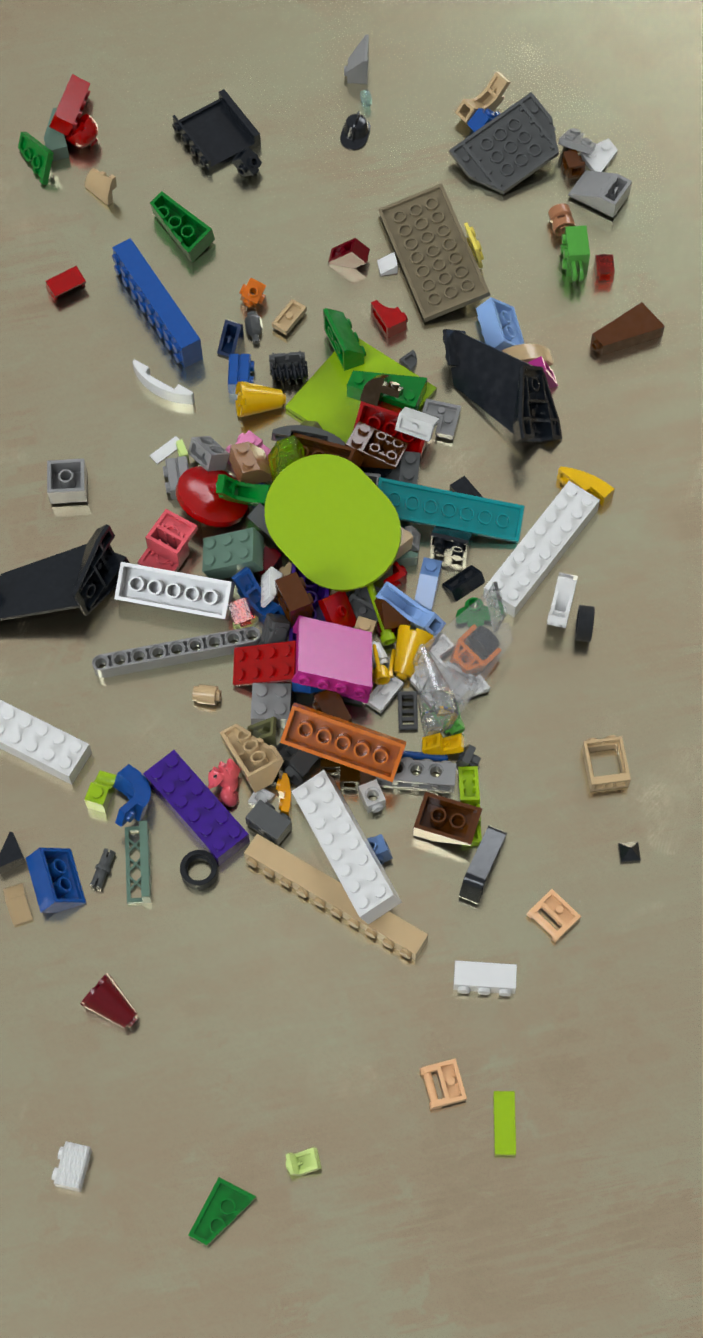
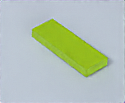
[493,1091,516,1156]

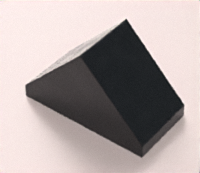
[0,832,27,875]

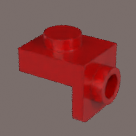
[384,561,408,589]

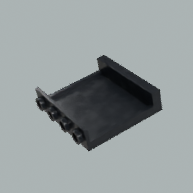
[172,89,261,172]

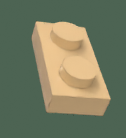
[272,299,307,335]

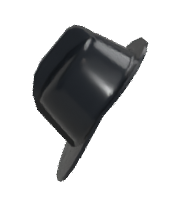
[340,111,371,150]

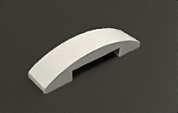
[133,359,195,404]

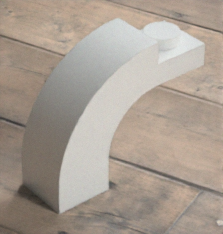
[547,572,578,628]

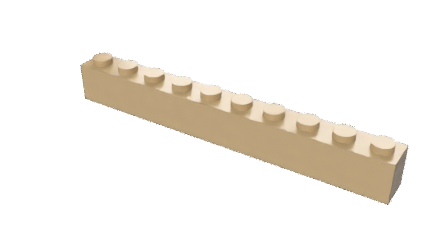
[244,834,428,960]

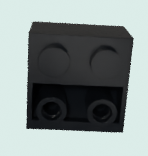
[430,526,472,561]

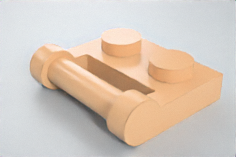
[526,889,581,943]
[419,1058,467,1110]

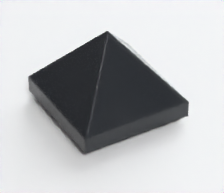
[618,842,641,863]

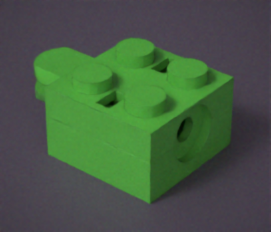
[560,225,590,282]

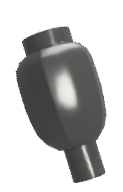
[244,311,263,344]

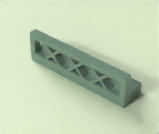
[125,821,152,904]

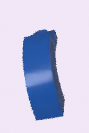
[231,567,286,624]
[113,764,151,827]

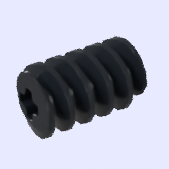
[271,361,308,386]

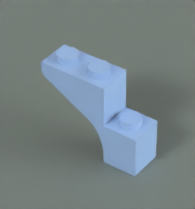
[375,581,446,638]

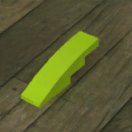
[458,766,482,847]

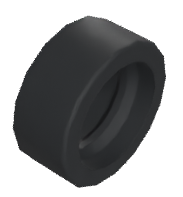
[575,605,595,642]
[180,850,219,890]

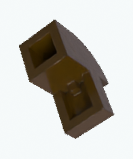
[360,374,404,406]
[320,759,360,789]

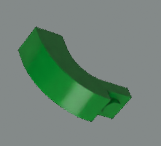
[216,474,271,506]

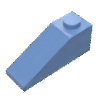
[414,557,442,611]

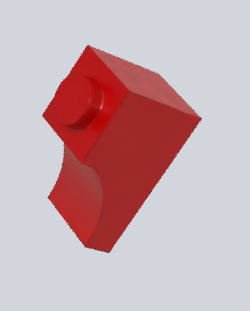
[371,300,408,338]

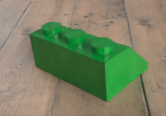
[323,308,366,371]

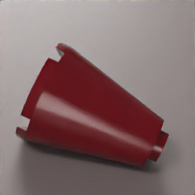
[80,973,138,1029]

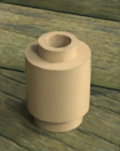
[192,684,222,705]

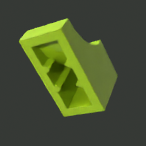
[84,770,117,813]

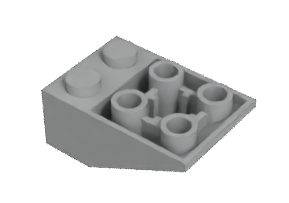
[568,170,632,217]

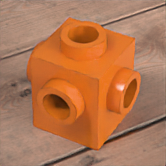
[239,278,266,308]

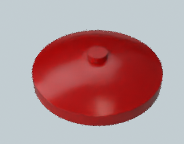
[176,466,248,527]

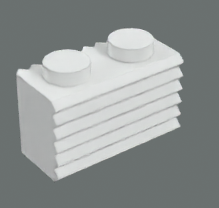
[52,1141,92,1192]

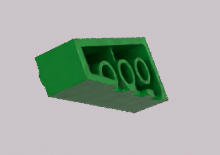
[150,191,215,263]
[347,370,427,411]

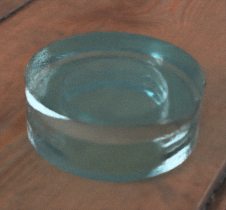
[360,89,372,108]

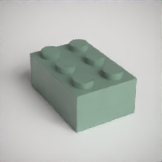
[202,527,264,579]

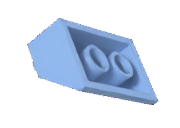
[476,297,525,351]

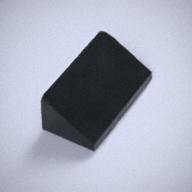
[442,565,485,601]

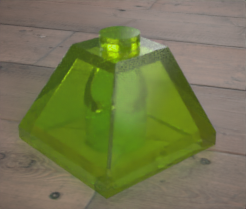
[268,435,305,483]

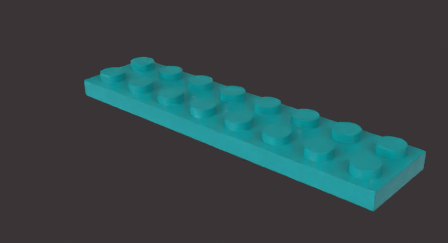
[377,477,525,543]

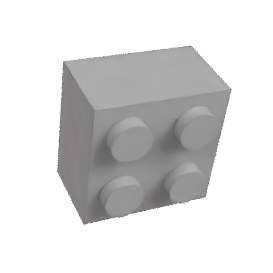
[47,459,87,504]
[251,683,292,728]

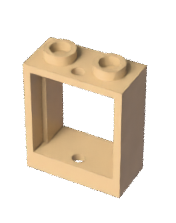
[582,735,631,792]

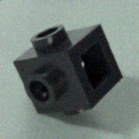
[231,147,262,177]

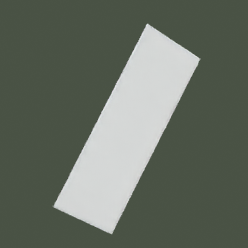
[149,436,180,464]

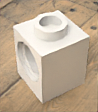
[358,779,386,813]

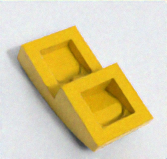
[422,733,464,755]

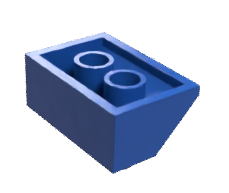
[26,847,86,913]

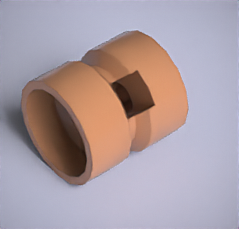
[548,203,576,237]

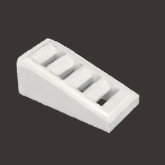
[261,567,283,608]

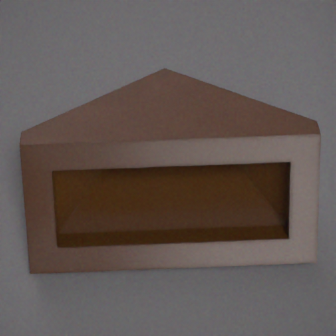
[375,598,411,630]

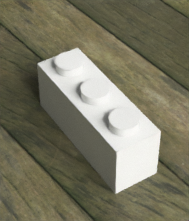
[453,961,517,996]

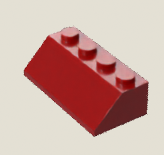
[353,401,428,455]

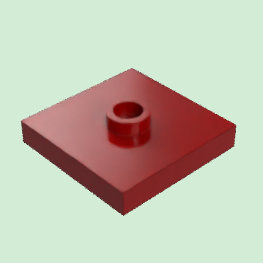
[318,591,357,627]

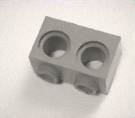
[188,436,229,471]

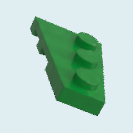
[18,132,54,185]
[188,1177,257,1247]

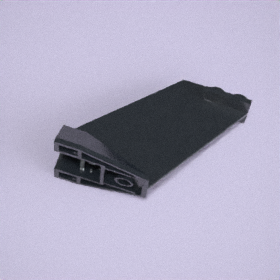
[443,329,562,443]
[0,524,129,621]

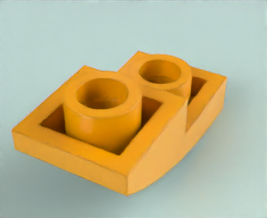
[276,773,292,817]

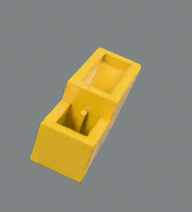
[557,466,615,506]

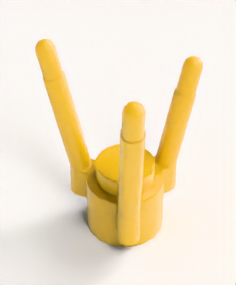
[372,644,395,685]

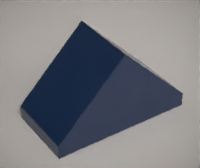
[217,319,244,357]

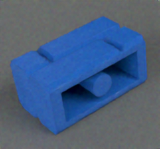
[228,354,255,394]

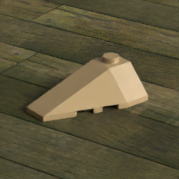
[219,723,284,793]

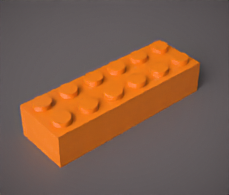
[280,702,406,782]

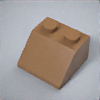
[229,442,275,484]

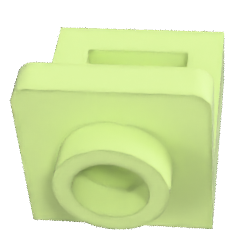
[286,1147,322,1176]

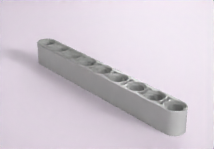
[92,627,261,678]

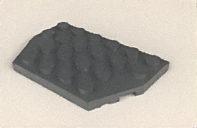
[449,92,559,194]

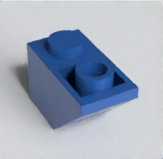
[467,108,501,132]

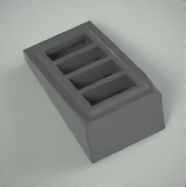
[398,691,418,730]

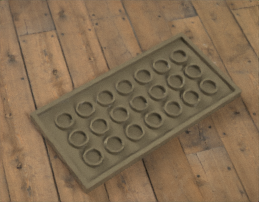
[378,183,491,322]

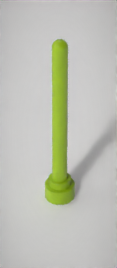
[367,583,397,646]

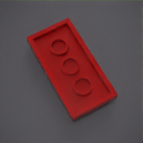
[233,641,296,687]

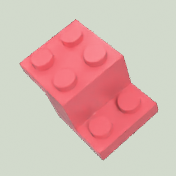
[137,509,198,572]

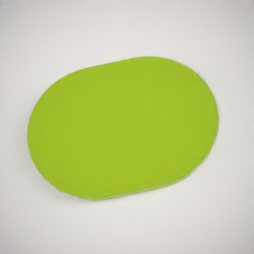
[264,454,402,592]

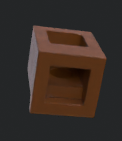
[562,149,586,179]

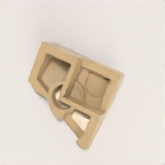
[85,168,117,206]

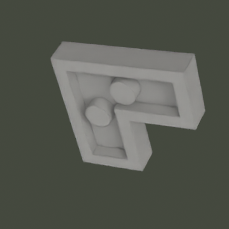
[558,128,596,154]
[422,399,461,440]

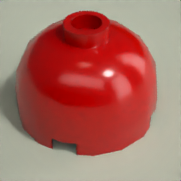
[65,114,99,148]

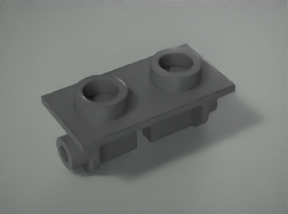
[269,351,305,371]

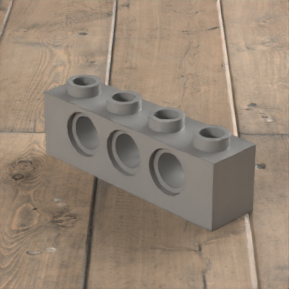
[376,757,456,793]

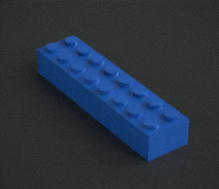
[112,238,203,368]

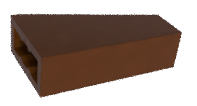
[591,302,665,356]

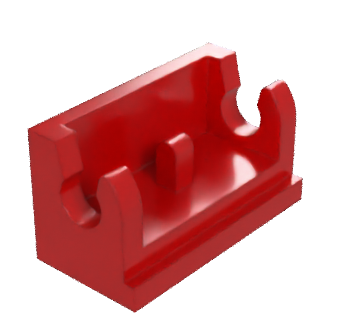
[46,266,86,301]

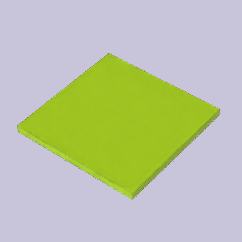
[285,338,437,444]

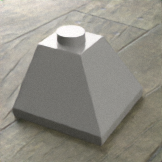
[344,35,369,84]

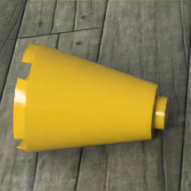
[235,381,286,417]
[393,625,435,680]

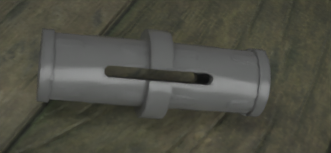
[90,848,116,890]

